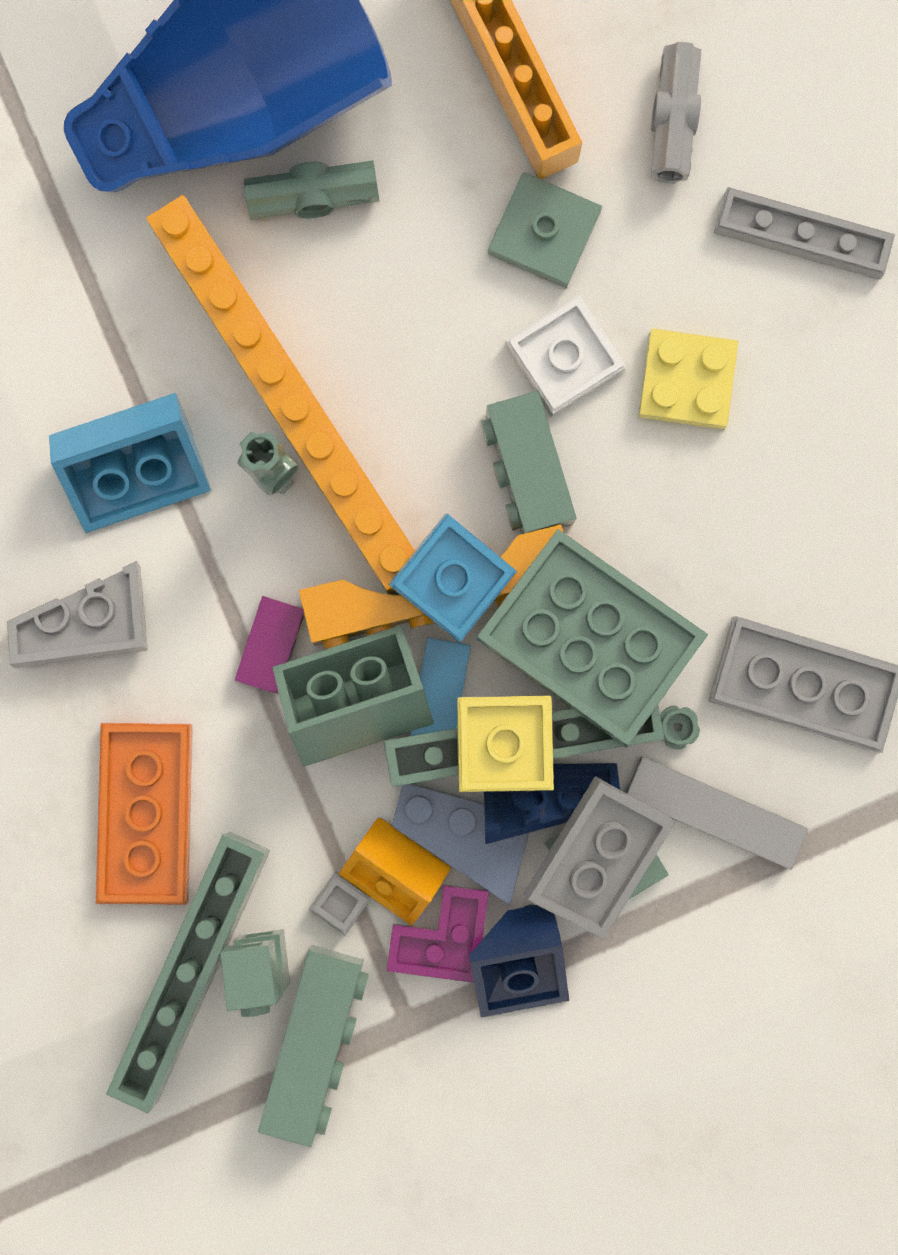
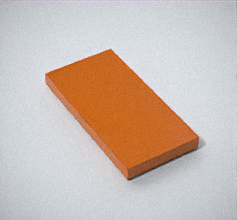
[96,723,193,905]

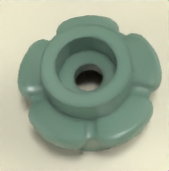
[660,705,700,750]

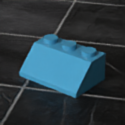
[49,393,211,533]

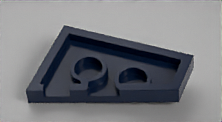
[483,763,620,844]

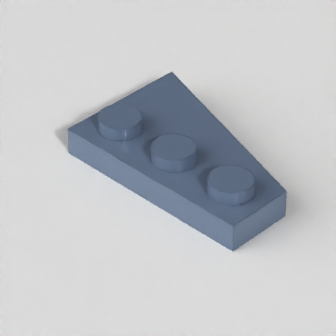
[391,784,529,905]

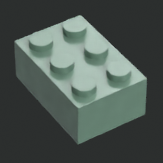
[272,625,434,767]

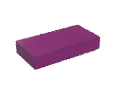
[235,596,305,694]

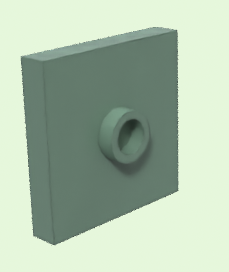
[487,172,603,288]

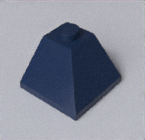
[469,905,569,1017]

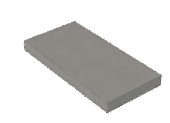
[708,616,898,753]

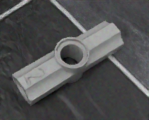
[650,42,702,184]

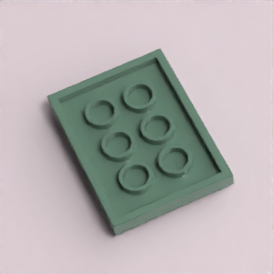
[477,529,708,748]

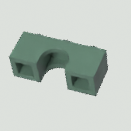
[220,929,290,1017]

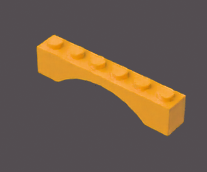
[299,525,563,650]

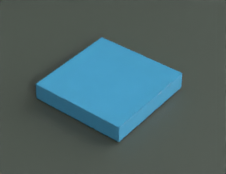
[388,513,517,642]

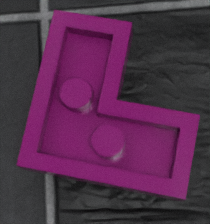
[387,884,489,983]

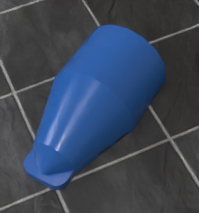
[64,0,392,193]

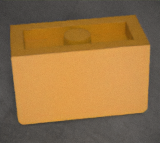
[339,818,450,926]

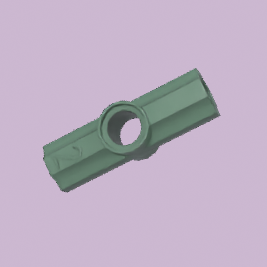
[244,160,380,220]
[237,431,299,495]

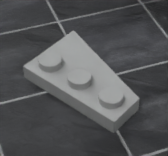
[7,561,148,668]

